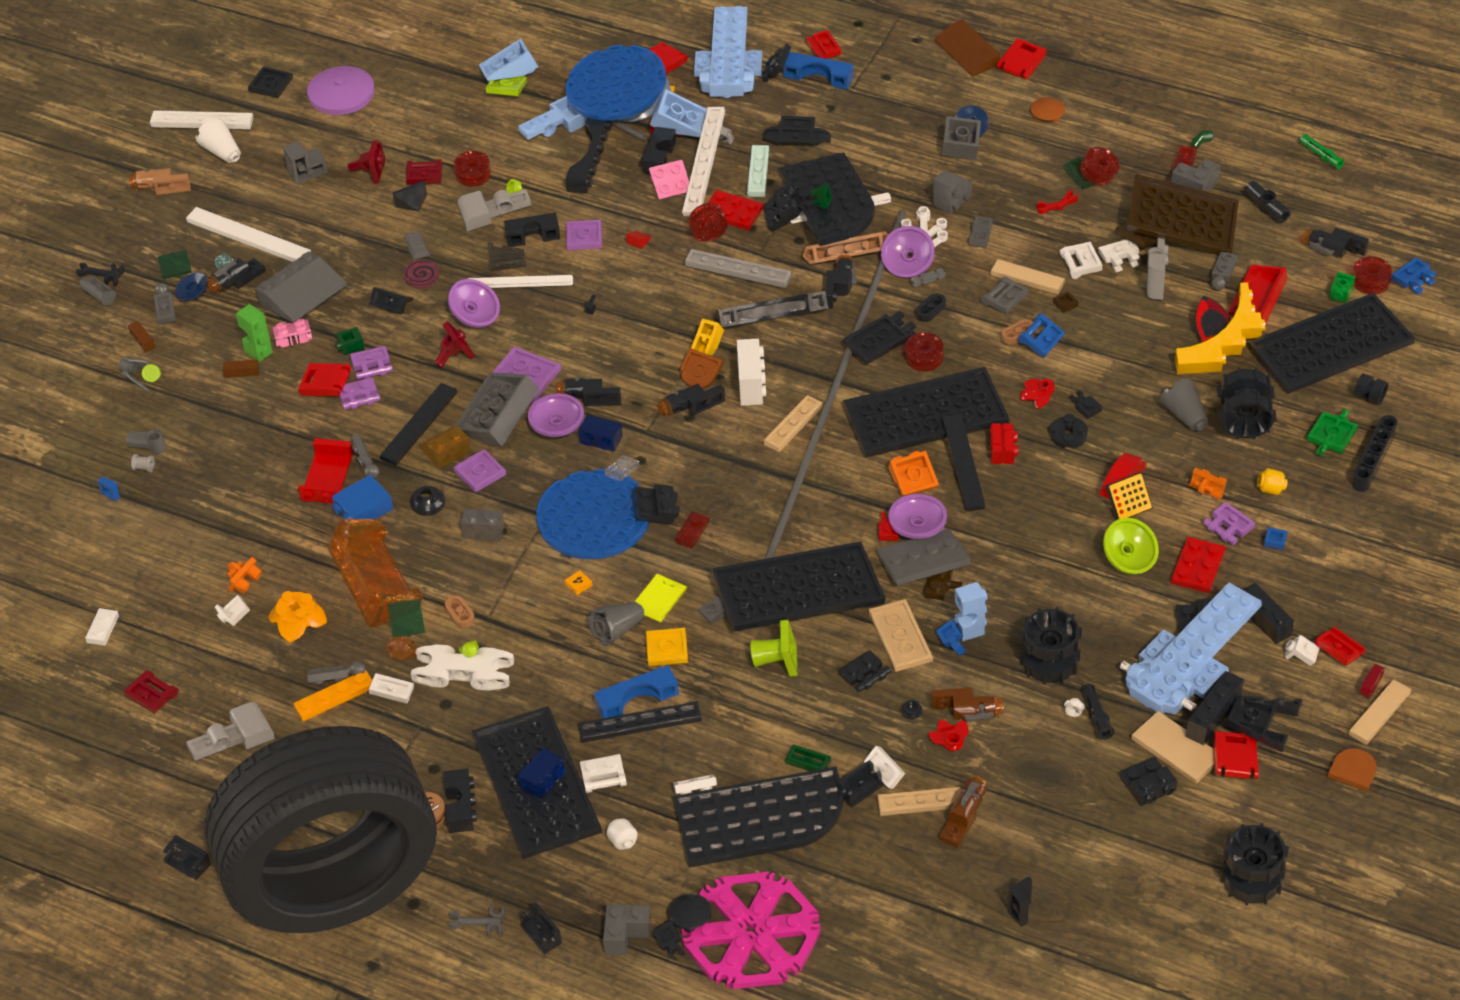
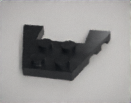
[1227,696,1302,752]

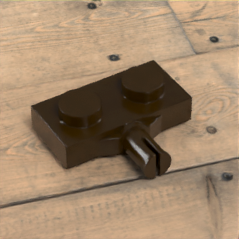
[924,570,963,600]

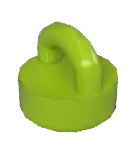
[506,179,523,194]
[142,364,161,382]

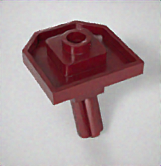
[347,141,386,184]
[434,321,475,368]

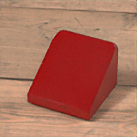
[626,231,651,249]

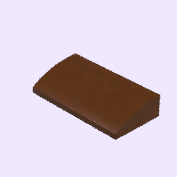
[935,19,1001,77]

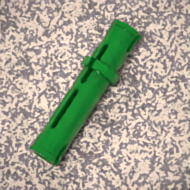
[1300,134,1344,169]

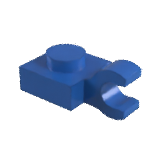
[936,619,966,656]

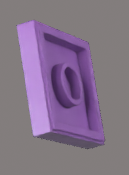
[566,220,602,250]
[454,449,506,493]

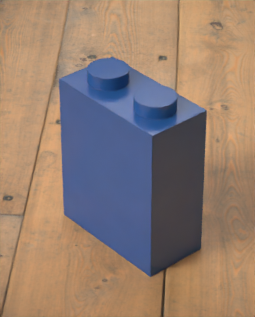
[332,475,393,531]

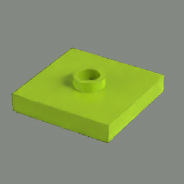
[486,76,527,96]

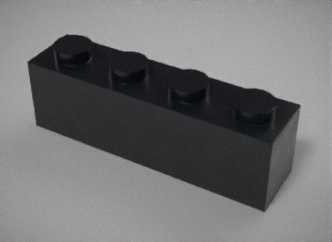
[1185,671,1244,745]

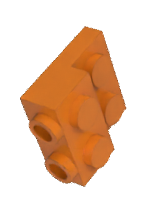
[888,451,939,497]

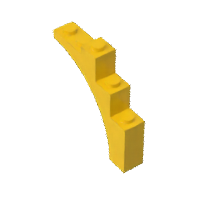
[1175,282,1265,374]

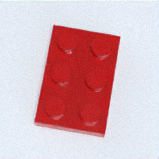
[701,190,764,231]
[1171,537,1226,594]

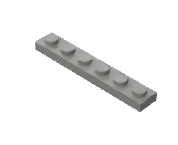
[685,249,792,288]

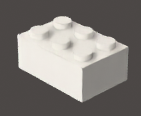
[737,339,766,406]

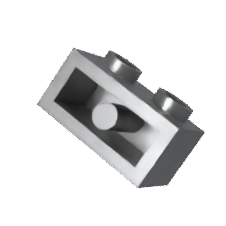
[461,509,504,541]

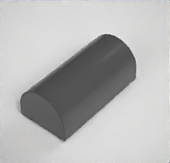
[80,276,117,306]

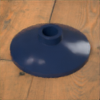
[955,105,989,137]
[175,272,207,301]

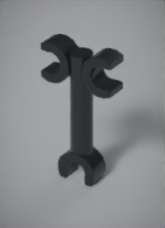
[76,263,125,287]

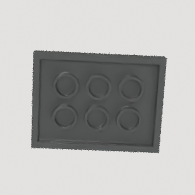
[876,528,971,586]

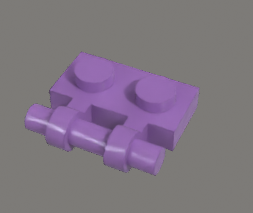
[350,346,393,380]
[340,377,380,410]
[1203,502,1255,545]

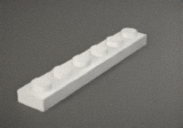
[150,111,253,129]

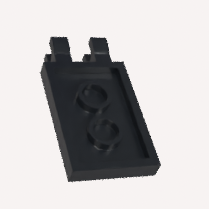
[843,310,916,365]

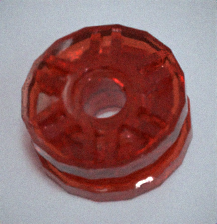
[1080,147,1120,185]
[454,151,491,187]
[688,203,728,242]
[1353,256,1392,295]
[905,332,944,372]

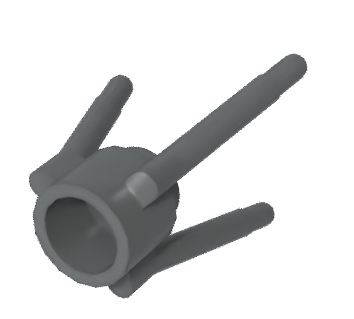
[119,356,149,392]

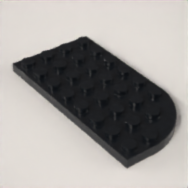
[778,152,875,246]
[674,766,844,868]

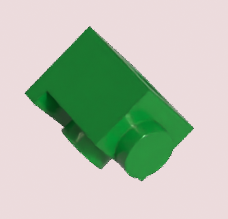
[1329,271,1355,303]

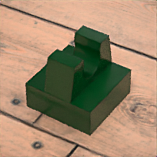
[810,184,833,209]

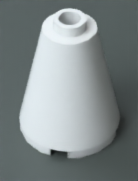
[195,118,241,163]

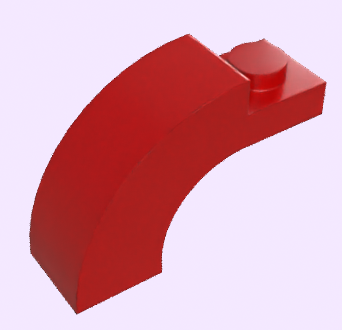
[1099,453,1147,499]

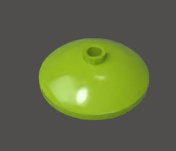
[1103,518,1159,575]

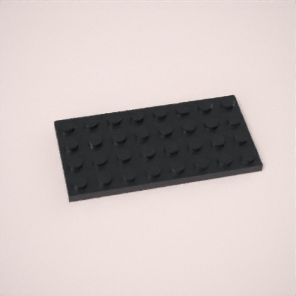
[1248,292,1415,394]
[843,367,1009,457]
[711,541,886,631]
[472,706,602,859]

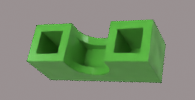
[236,304,272,362]

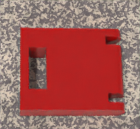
[997,38,1047,80]
[649,42,688,74]
[298,363,351,396]
[1213,731,1259,779]

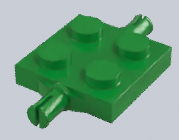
[1307,408,1359,456]

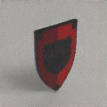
[1195,296,1231,343]

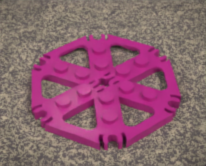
[682,872,820,989]

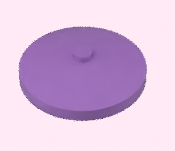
[307,66,375,115]

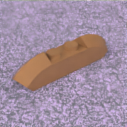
[803,231,888,264]

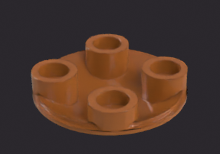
[1031,97,1065,123]

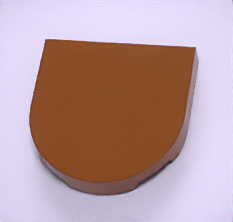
[680,348,724,389]
[1328,749,1377,792]

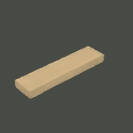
[991,259,1065,294]
[764,395,823,452]
[1349,679,1411,745]
[878,787,961,816]

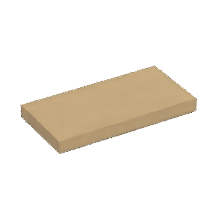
[868,599,933,672]
[1131,711,1215,784]

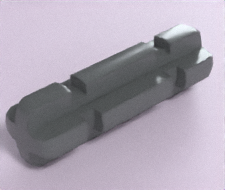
[911,268,945,287]

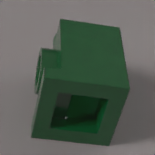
[335,327,365,355]

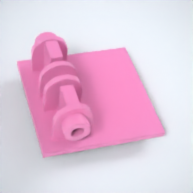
[649,160,689,200]
[272,319,312,348]

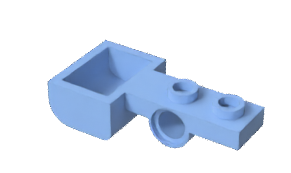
[518,96,586,140]

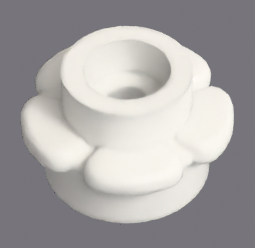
[1064,698,1085,717]

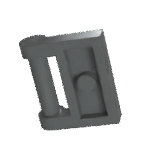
[980,277,1028,314]

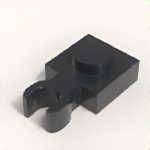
[1071,390,1102,419]
[652,920,685,961]

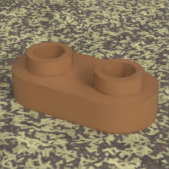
[1002,319,1035,345]
[445,596,475,628]

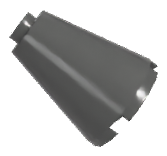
[1160,378,1208,431]
[588,602,644,646]

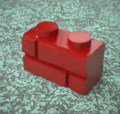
[990,423,1018,464]

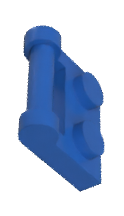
[1018,314,1065,358]

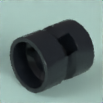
[1354,373,1389,405]

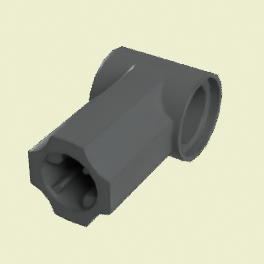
[127,429,166,454]

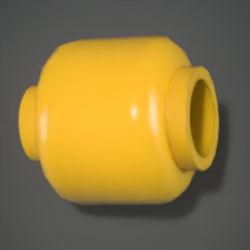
[1257,468,1287,495]

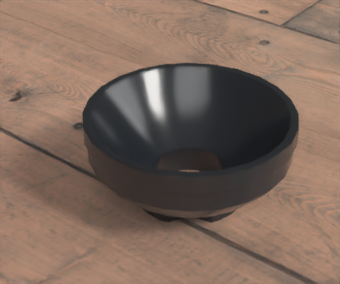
[410,486,445,516]

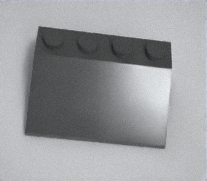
[255,251,347,323]
[454,373,539,447]

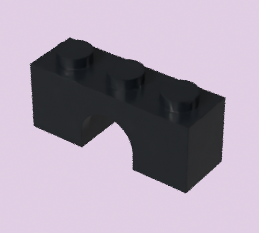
[640,127,677,174]
[504,212,560,248]
[444,768,477,833]

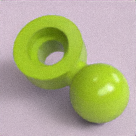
[458,640,479,658]

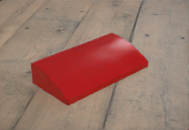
[1228,265,1288,325]

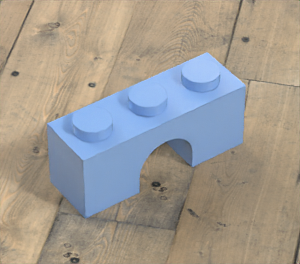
[955,582,987,642]

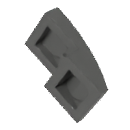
[969,216,993,248]

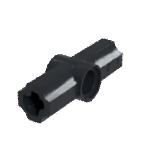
[1244,181,1291,223]

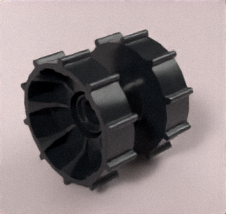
[1217,367,1277,439]
[1020,607,1082,685]
[1220,823,1289,906]

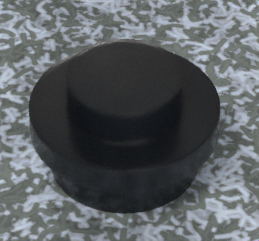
[902,700,922,719]

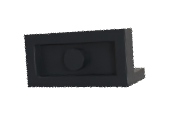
[369,287,413,314]
[1008,876,1032,927]

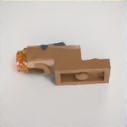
[129,168,191,195]

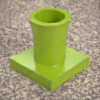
[751,620,798,677]

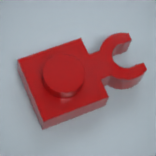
[879,511,898,541]

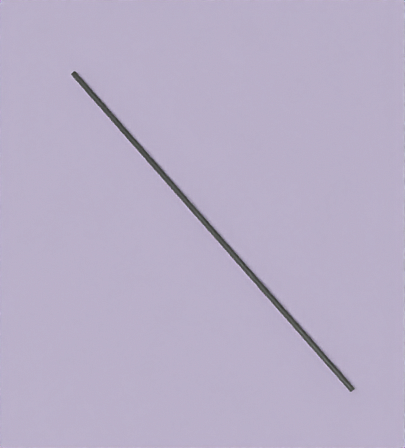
[765,210,906,559]

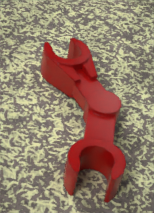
[1037,190,1079,215]

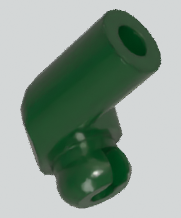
[1191,130,1214,149]

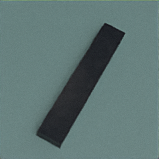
[380,383,457,466]
[943,414,985,512]
[578,701,702,743]

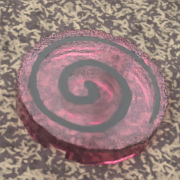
[403,260,439,289]

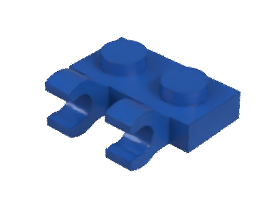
[1391,257,1436,294]

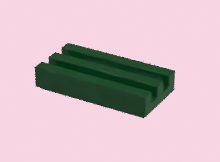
[785,744,831,771]

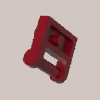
[406,159,443,185]
[124,670,179,714]

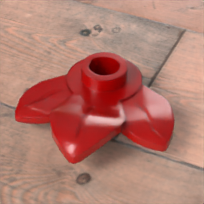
[1020,378,1055,409]
[929,719,969,751]

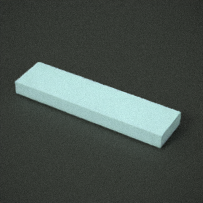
[747,145,769,197]

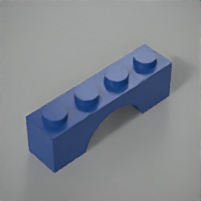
[783,52,854,90]
[594,665,679,718]

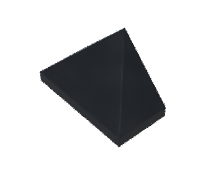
[392,181,427,212]

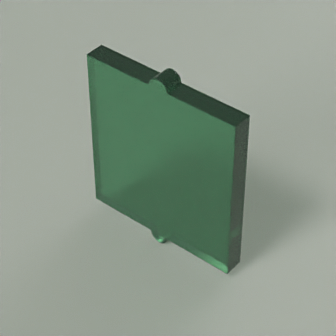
[158,250,192,279]
[387,599,425,638]

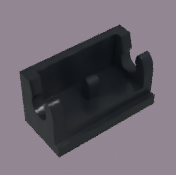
[838,760,883,808]
[163,834,211,881]
[520,902,562,955]

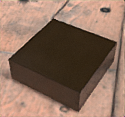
[1053,291,1079,313]

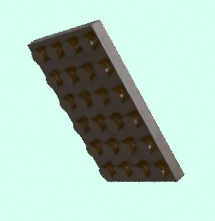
[1126,174,1239,254]

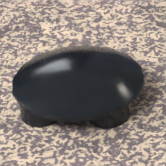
[669,893,712,933]

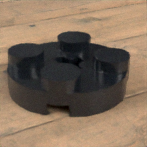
[1050,414,1088,449]

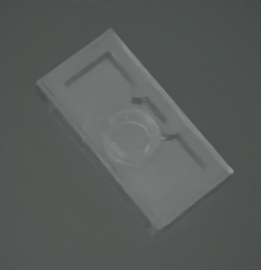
[605,455,640,481]

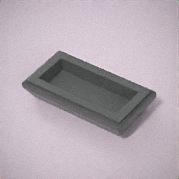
[404,231,430,260]

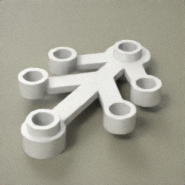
[901,206,948,247]

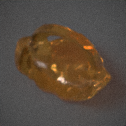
[385,636,417,660]

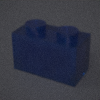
[578,415,623,452]
[518,747,565,798]

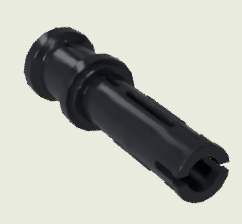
[1082,684,1115,740]

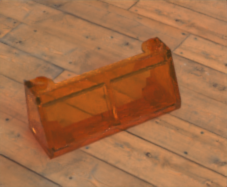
[328,519,423,627]

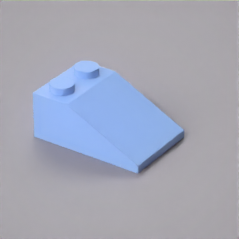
[479,38,538,81]
[650,89,707,137]

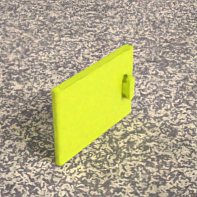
[635,574,687,623]

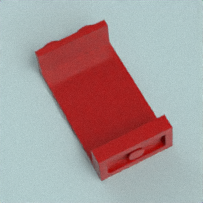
[298,438,353,504]

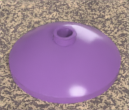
[881,226,935,278]
[448,279,500,328]
[528,393,584,437]
[889,494,947,539]

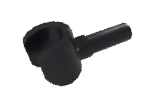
[584,295,596,315]

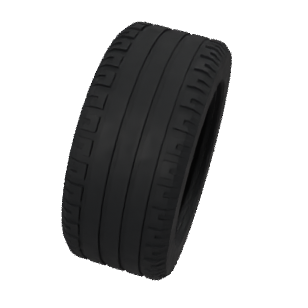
[204,726,437,933]

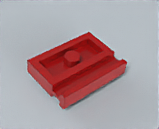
[806,30,842,59]
[1315,626,1366,666]

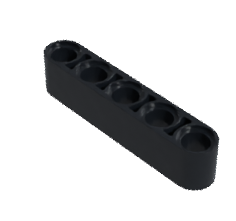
[1352,415,1397,492]

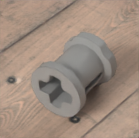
[131,454,155,472]

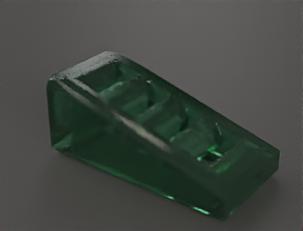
[1064,156,1098,190]

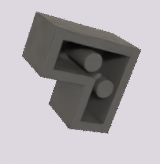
[283,141,328,185]
[1171,159,1220,192]
[933,170,972,214]
[603,904,651,956]

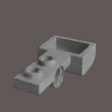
[457,189,532,231]
[1147,238,1168,300]
[186,702,274,761]

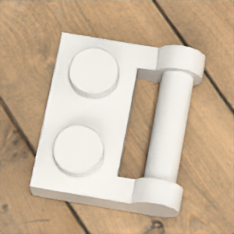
[1060,242,1102,279]
[580,754,627,793]

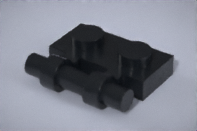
[762,43,791,82]
[838,650,891,692]

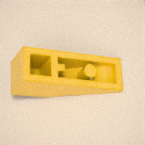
[691,318,724,356]

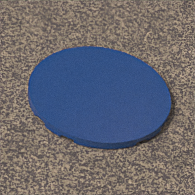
[565,45,666,120]
[536,469,650,559]

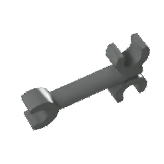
[448,907,506,937]

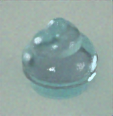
[215,253,234,269]

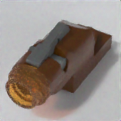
[931,687,1003,722]
[939,776,988,848]

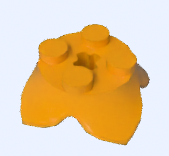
[269,591,327,643]

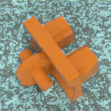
[1189,468,1227,499]
[227,557,262,594]

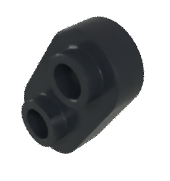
[917,293,946,321]

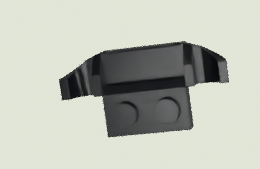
[762,116,831,146]

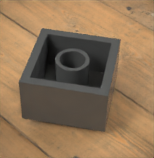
[941,116,981,160]

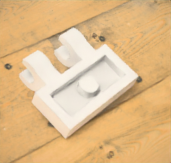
[1098,240,1139,272]

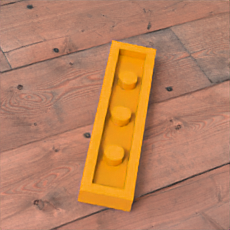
[293,671,373,721]

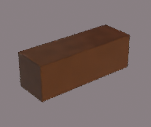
[128,321,155,353]
[223,359,259,378]

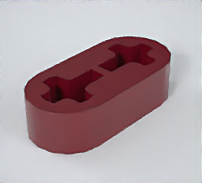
[1360,664,1385,698]

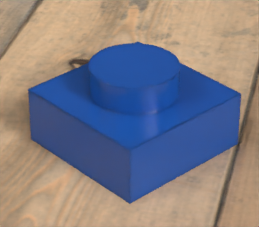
[98,477,120,501]
[1264,527,1288,550]

